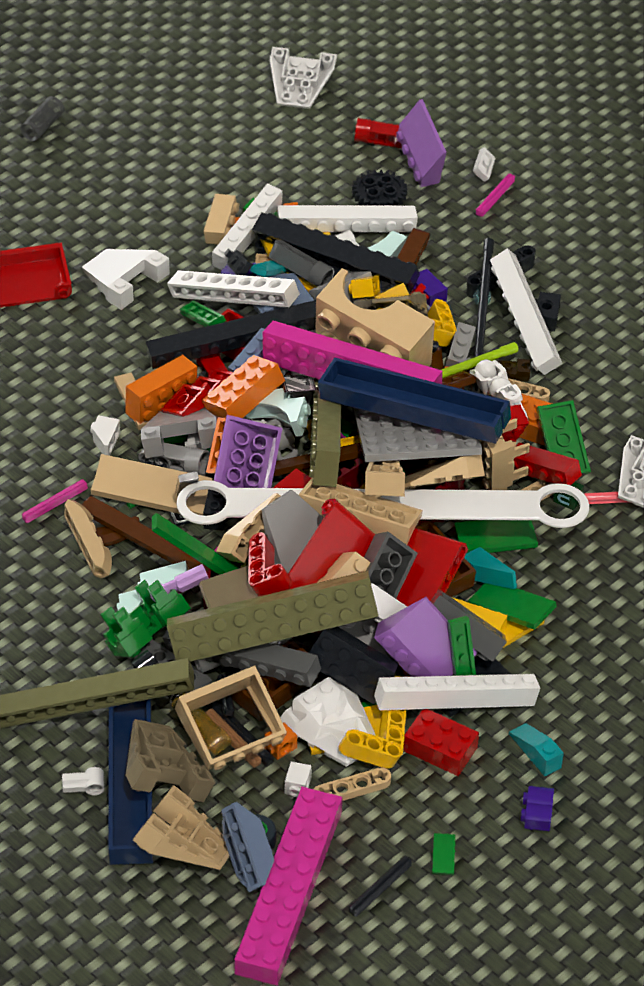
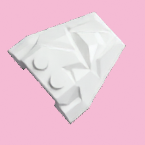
[280,677,376,767]

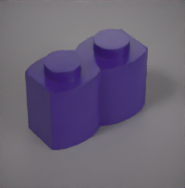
[521,786,554,831]

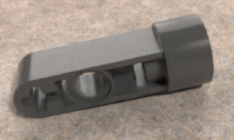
[269,240,334,287]

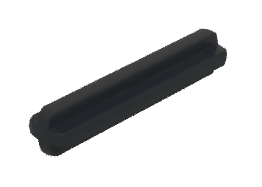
[217,674,235,717]

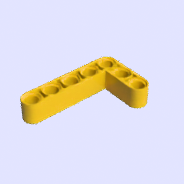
[377,299,457,347]
[338,676,406,769]

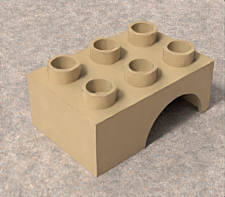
[315,268,435,367]

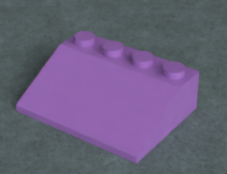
[396,99,447,187]
[213,415,283,488]
[374,597,477,677]

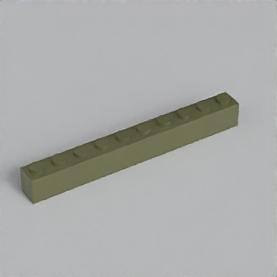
[0,658,194,728]

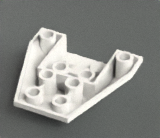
[270,47,337,109]
[618,435,644,508]

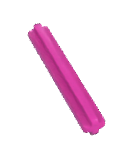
[476,173,515,217]
[22,479,88,523]

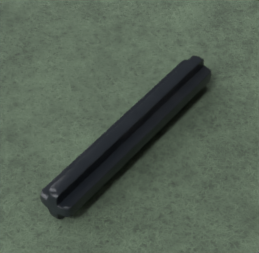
[348,856,412,917]

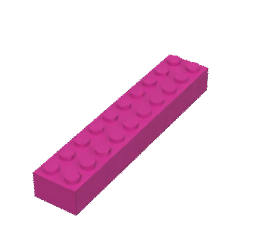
[263,321,443,384]
[235,787,342,986]

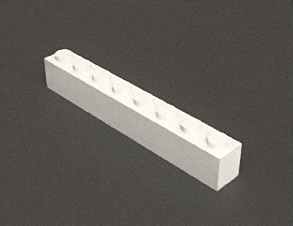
[277,205,418,232]
[490,248,563,375]
[374,674,540,710]

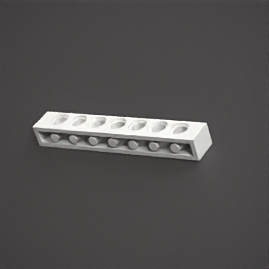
[167,270,300,307]

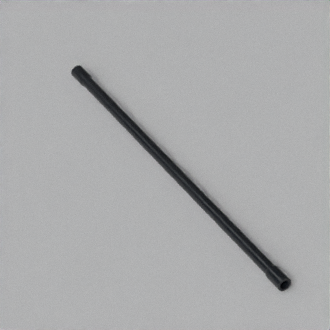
[470,238,494,393]

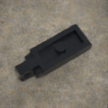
[224,248,253,276]

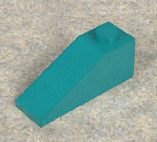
[464,547,517,589]
[509,723,564,777]

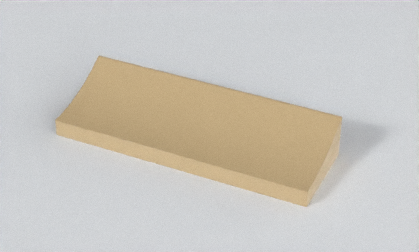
[91,454,213,516]
[299,478,423,545]

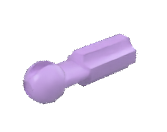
[150,564,209,602]

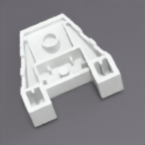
[82,249,170,310]

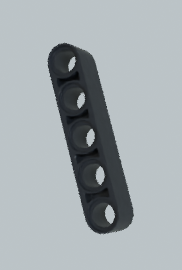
[466,245,536,298]

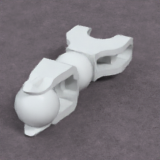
[470,360,528,419]

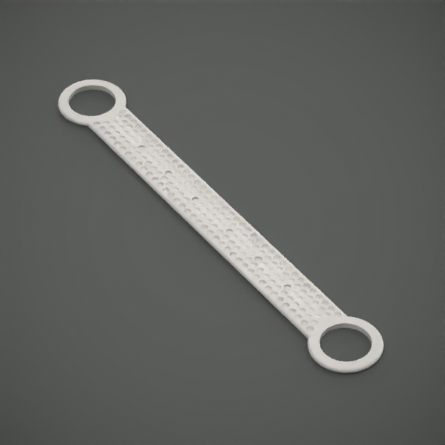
[177,480,589,528]

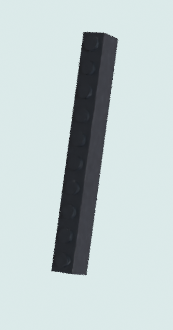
[252,212,420,292]
[146,300,316,369]

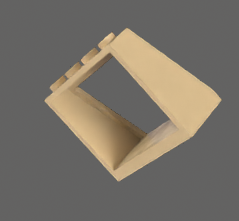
[175,666,287,770]

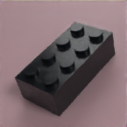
[308,626,398,704]

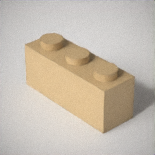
[204,194,239,244]

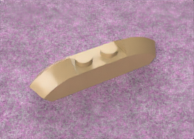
[64,499,112,578]

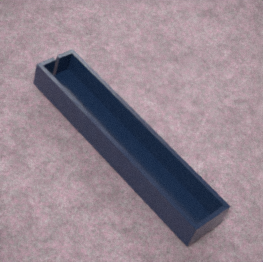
[318,357,511,444]
[109,699,153,865]

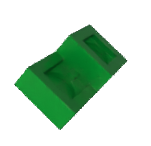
[432,833,455,876]

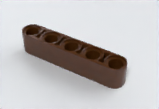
[397,228,430,265]

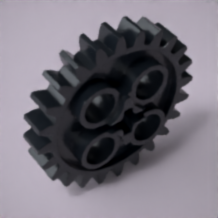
[352,170,408,206]

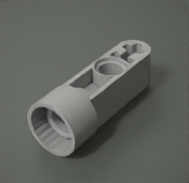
[138,443,210,476]

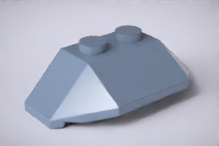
[221,802,275,892]

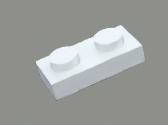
[473,147,495,182]

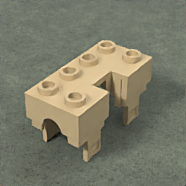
[480,419,530,490]

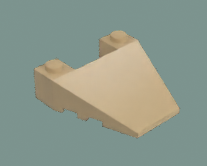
[405,455,485,489]
[216,493,281,563]
[133,785,230,870]

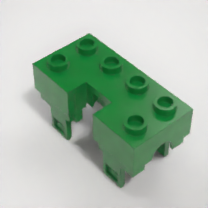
[100,580,190,658]

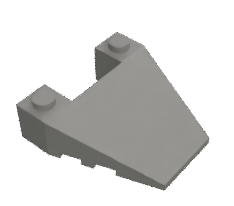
[141,408,217,458]
[262,490,324,573]

